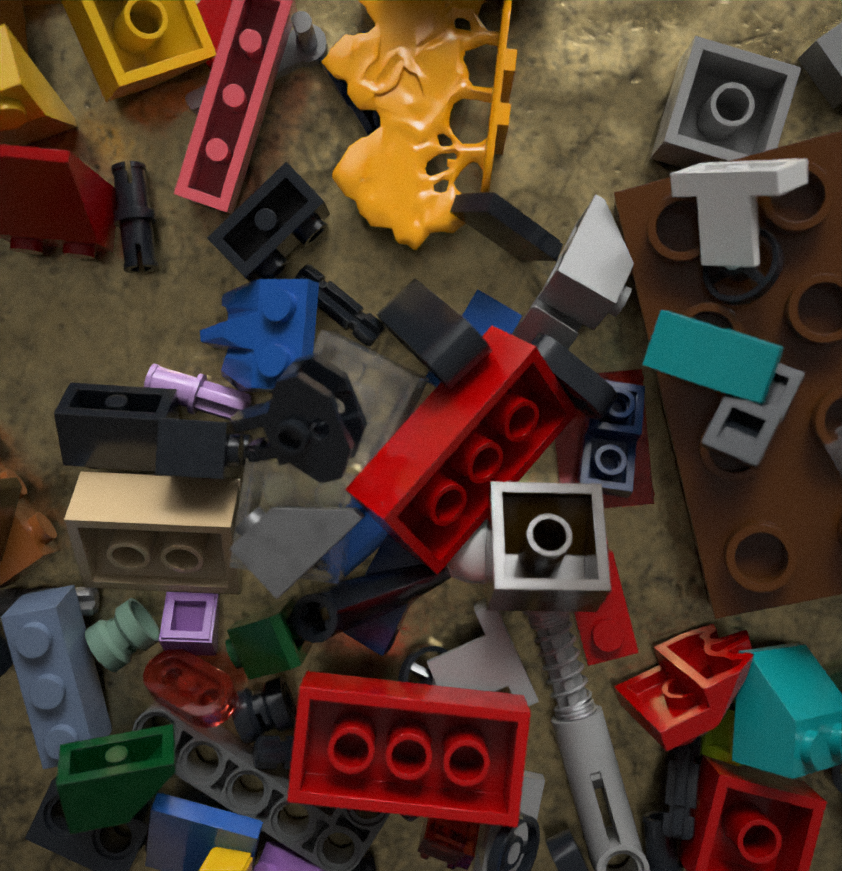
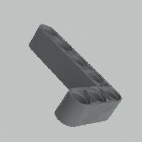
[132,697,391,871]

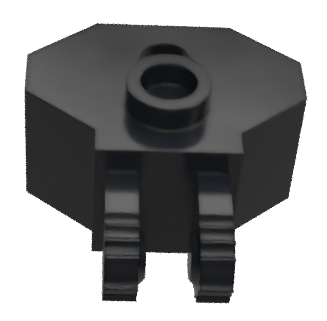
[230,353,367,484]

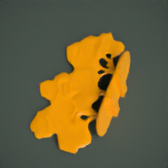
[321,0,518,250]

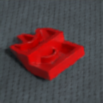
[614,623,754,751]

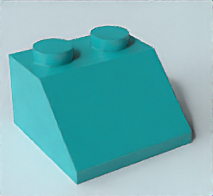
[732,643,842,779]

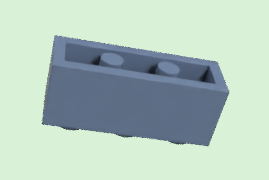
[1,585,112,769]

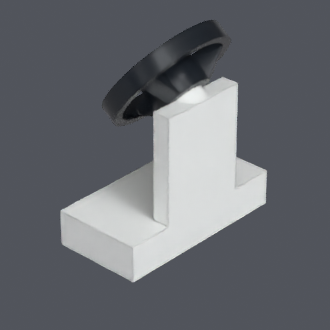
[670,159,808,305]

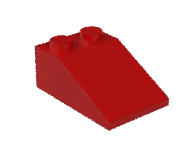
[0,144,117,259]

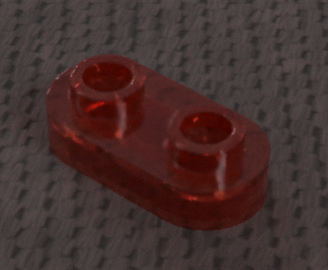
[143,649,239,728]

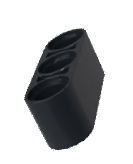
[376,279,493,390]

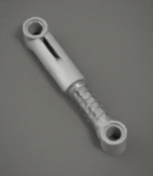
[522,611,650,871]

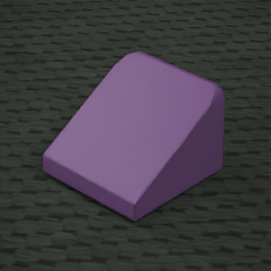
[159,591,219,656]

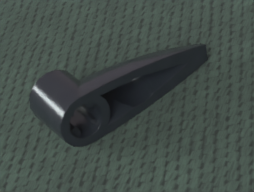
[291,564,451,643]

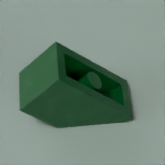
[225,597,313,680]
[56,724,176,834]

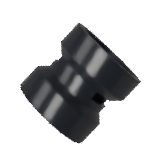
[230,676,297,744]

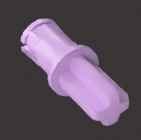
[144,363,252,420]

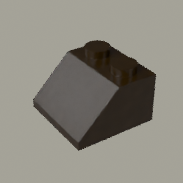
[485,482,611,612]

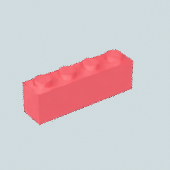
[174,0,297,214]

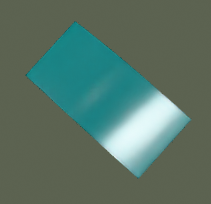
[642,310,784,403]

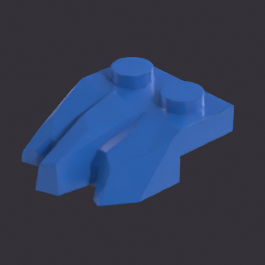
[200,279,319,393]

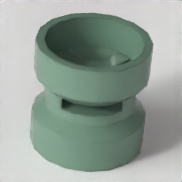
[85,598,160,673]

